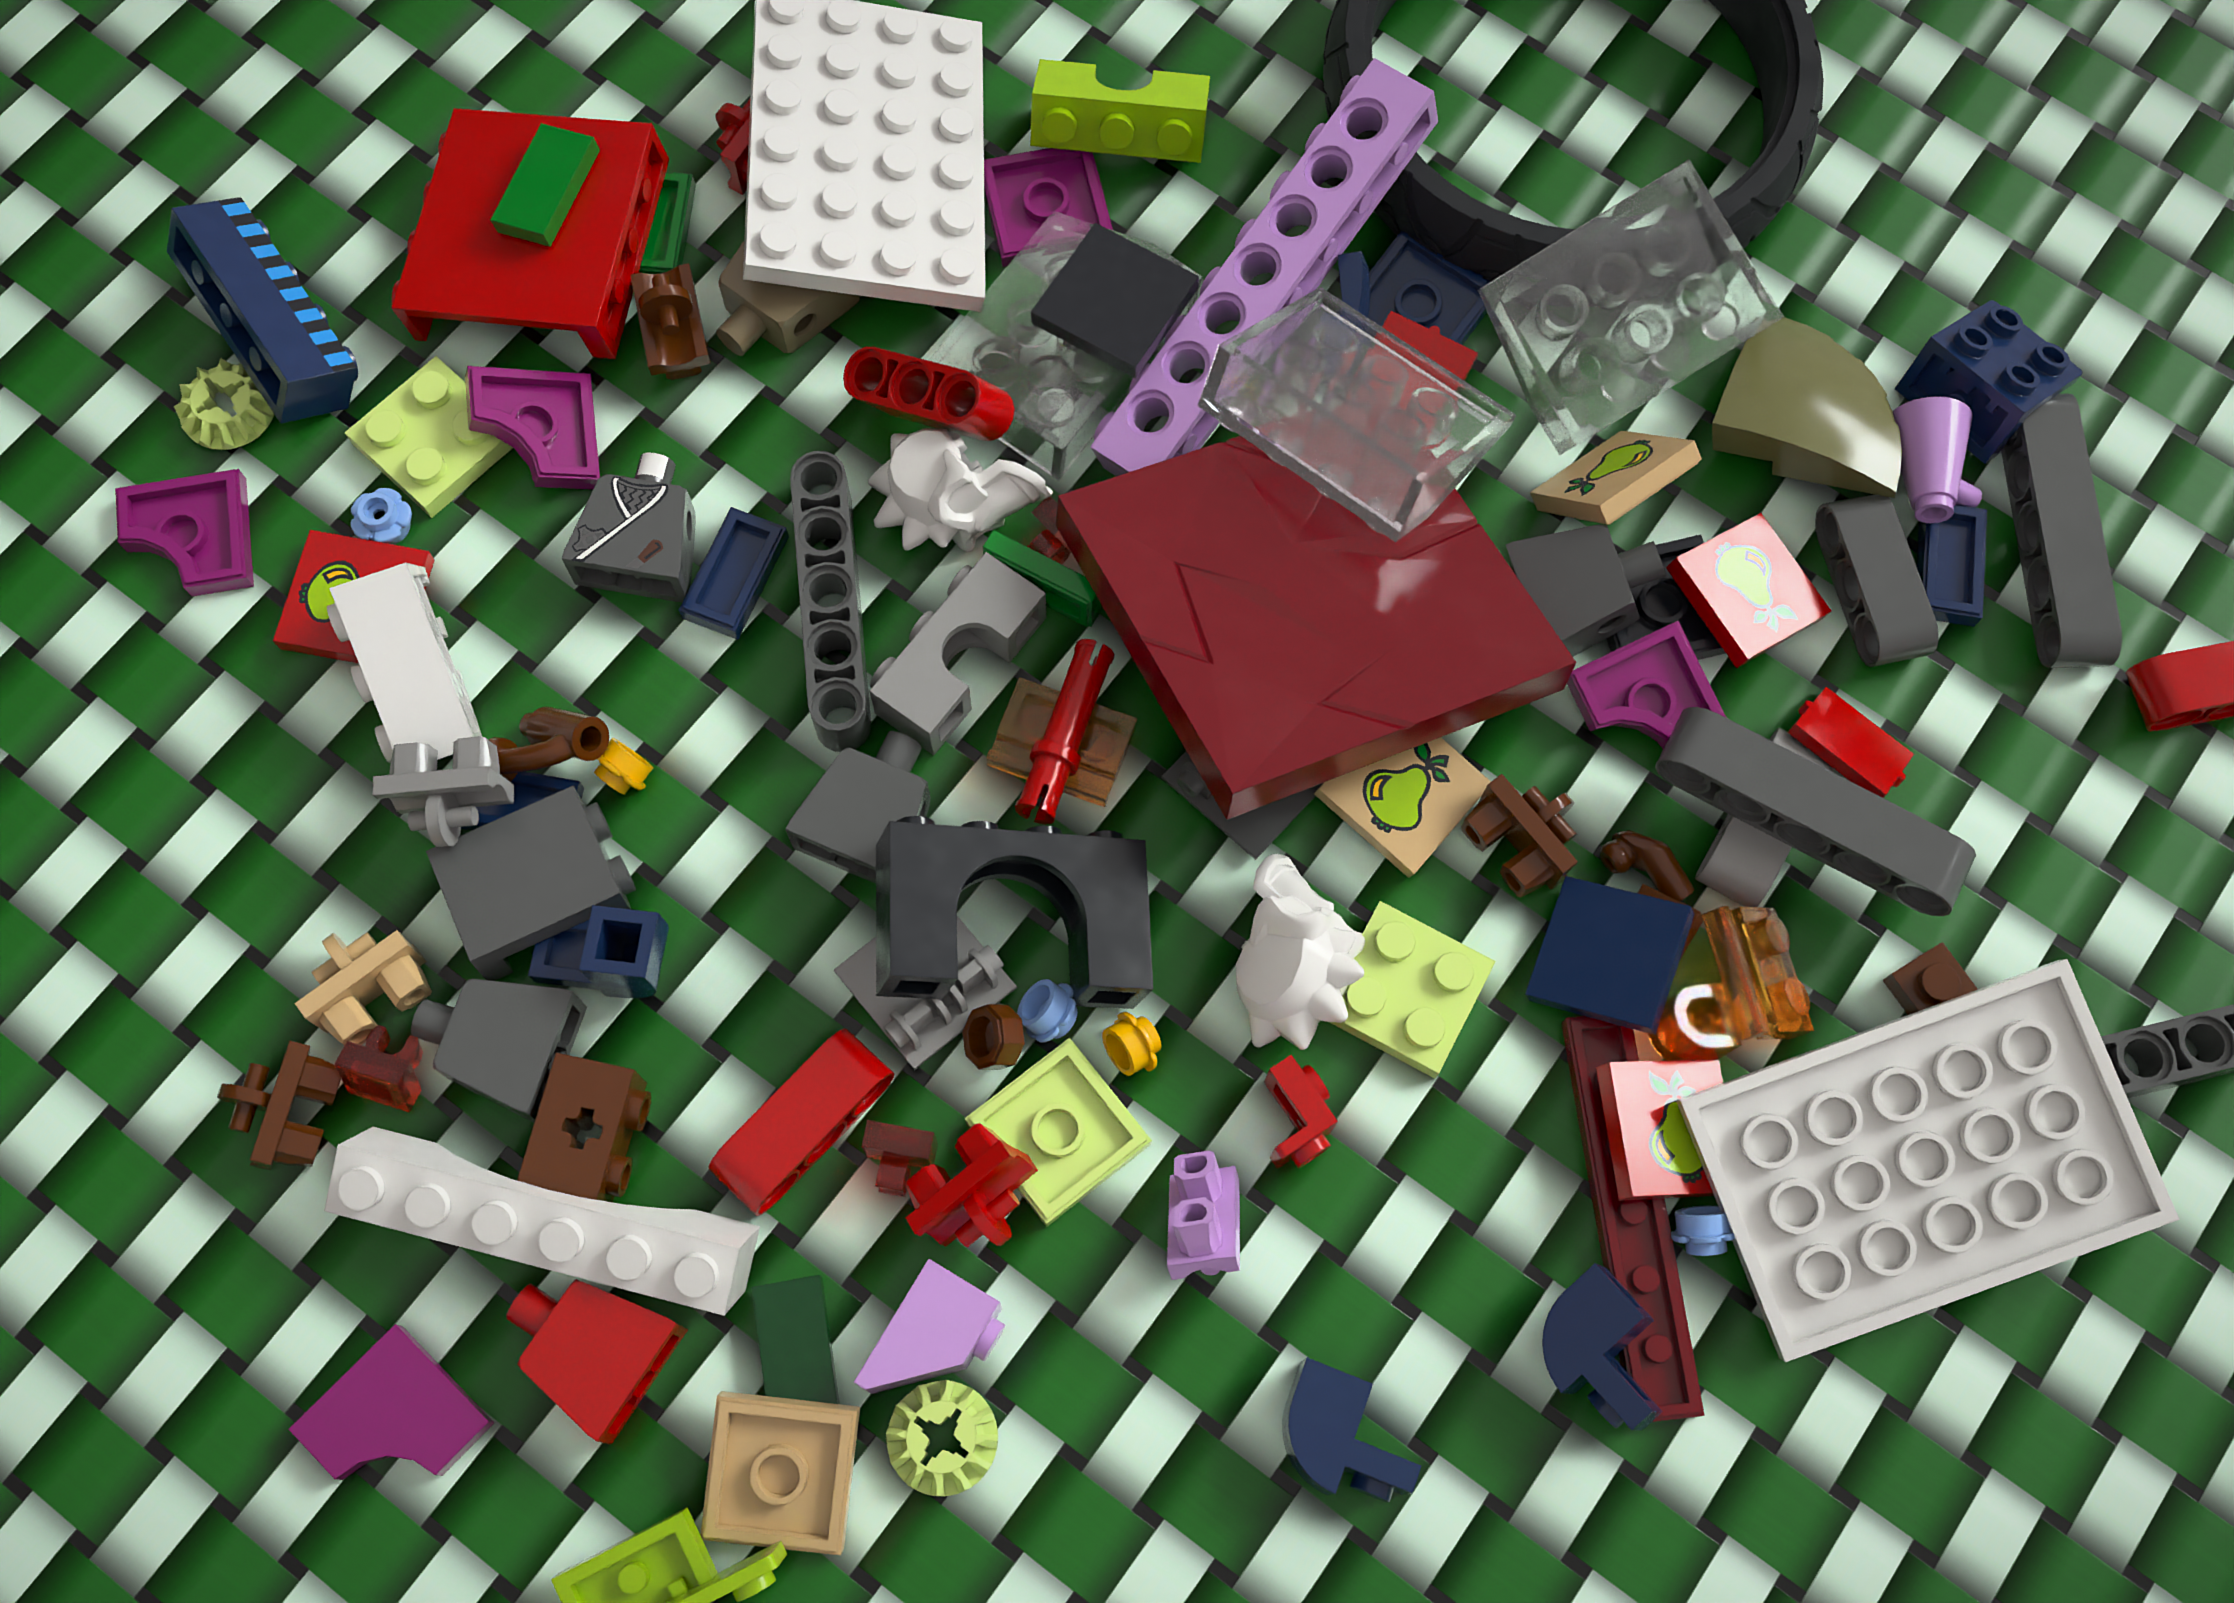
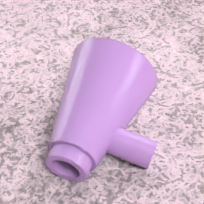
[1893,397,1982,523]

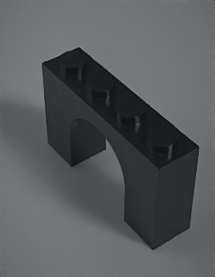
[876,816,1153,1009]

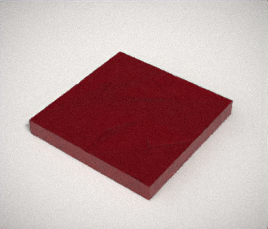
[1056,388,1576,820]

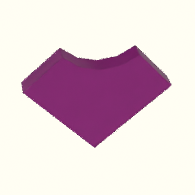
[465,366,600,489]
[115,469,254,597]
[1567,621,1726,749]
[288,1324,494,1480]

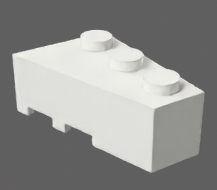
[327,562,482,763]

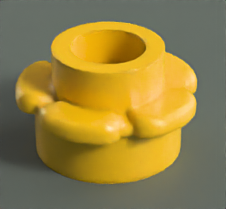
[594,738,653,795]
[1102,1012,1161,1076]

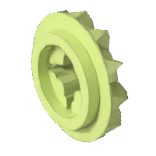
[174,358,274,450]
[886,1380,998,1496]

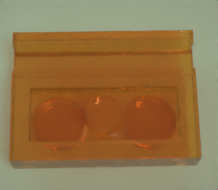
[986,677,1137,807]
[1702,906,1814,1040]

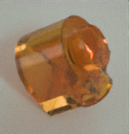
[1648,983,1742,1061]

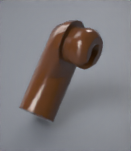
[1600,830,1694,901]

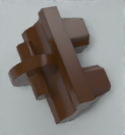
[630,263,711,380]
[1461,774,1578,898]
[217,1041,344,1170]

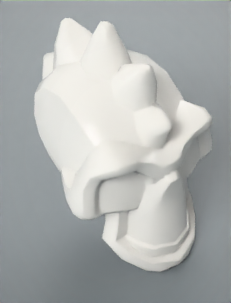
[868,428,1053,552]
[1236,854,1365,1050]

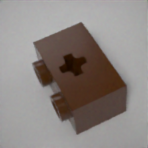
[517,1052,651,1202]

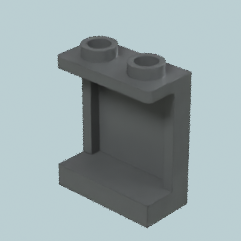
[426,786,636,981]

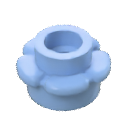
[350,488,412,545]
[1017,979,1077,1043]
[1671,1206,1735,1256]

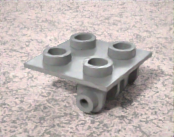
[834,916,1017,1070]

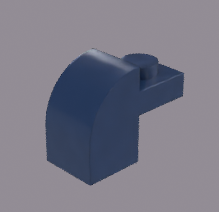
[528,905,669,998]
[1542,1263,1663,1431]
[1282,1357,1421,1503]

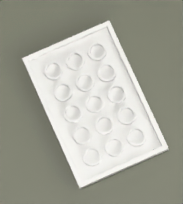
[743,0,985,312]
[1676,959,2180,1362]

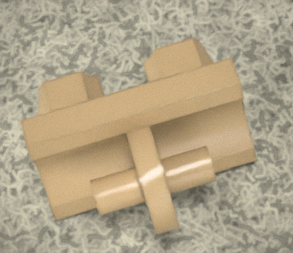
[294,930,432,1050]

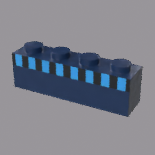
[167,197,358,424]

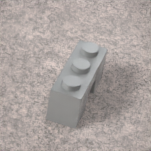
[870,552,1047,756]

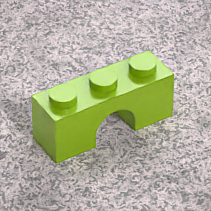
[1030,59,1210,163]

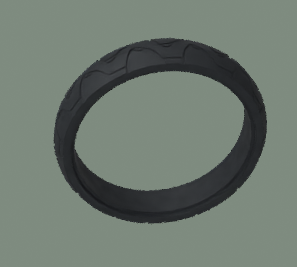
[1323,0,1824,306]

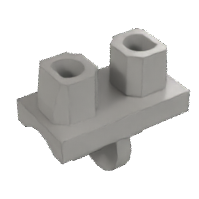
[372,736,514,848]

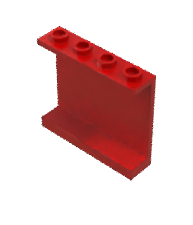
[391,108,670,359]

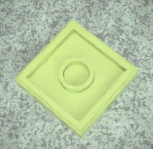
[964,1037,1152,1227]

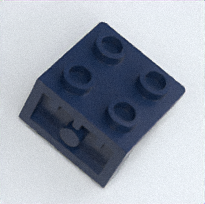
[1894,300,2083,464]

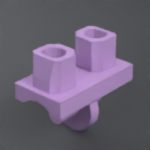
[1167,1151,1240,1280]

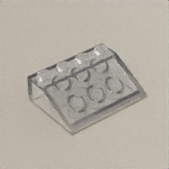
[1478,160,1784,455]
[928,211,1202,481]
[1197,287,1516,542]

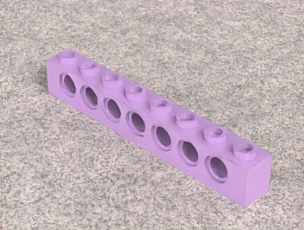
[1090,58,1438,476]

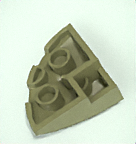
[1712,313,1902,498]

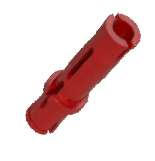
[1015,639,1115,825]

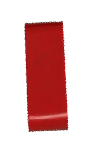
[843,347,1015,441]
[2125,641,2234,732]
[708,1028,895,1216]

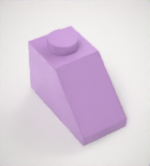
[854,1259,1006,1394]

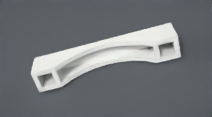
[324,1127,760,1316]

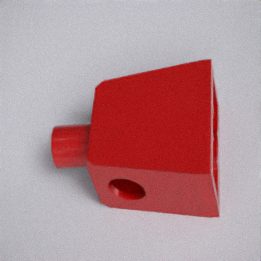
[506,1279,688,1445]

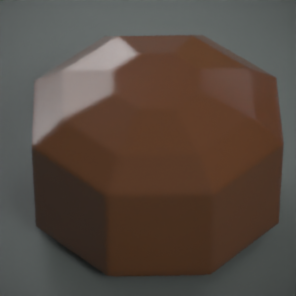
[962,1004,1025,1070]

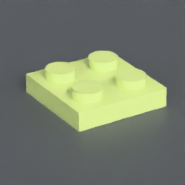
[345,356,513,518]
[1329,901,1496,1079]

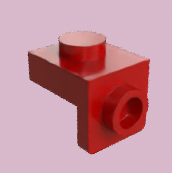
[1264,1054,1338,1169]

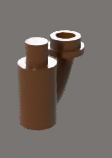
[488,706,609,782]

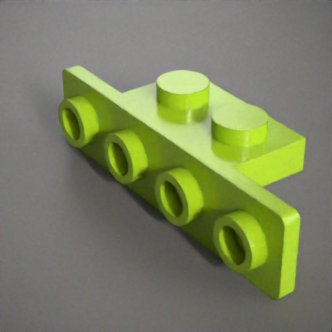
[551,1507,787,1603]

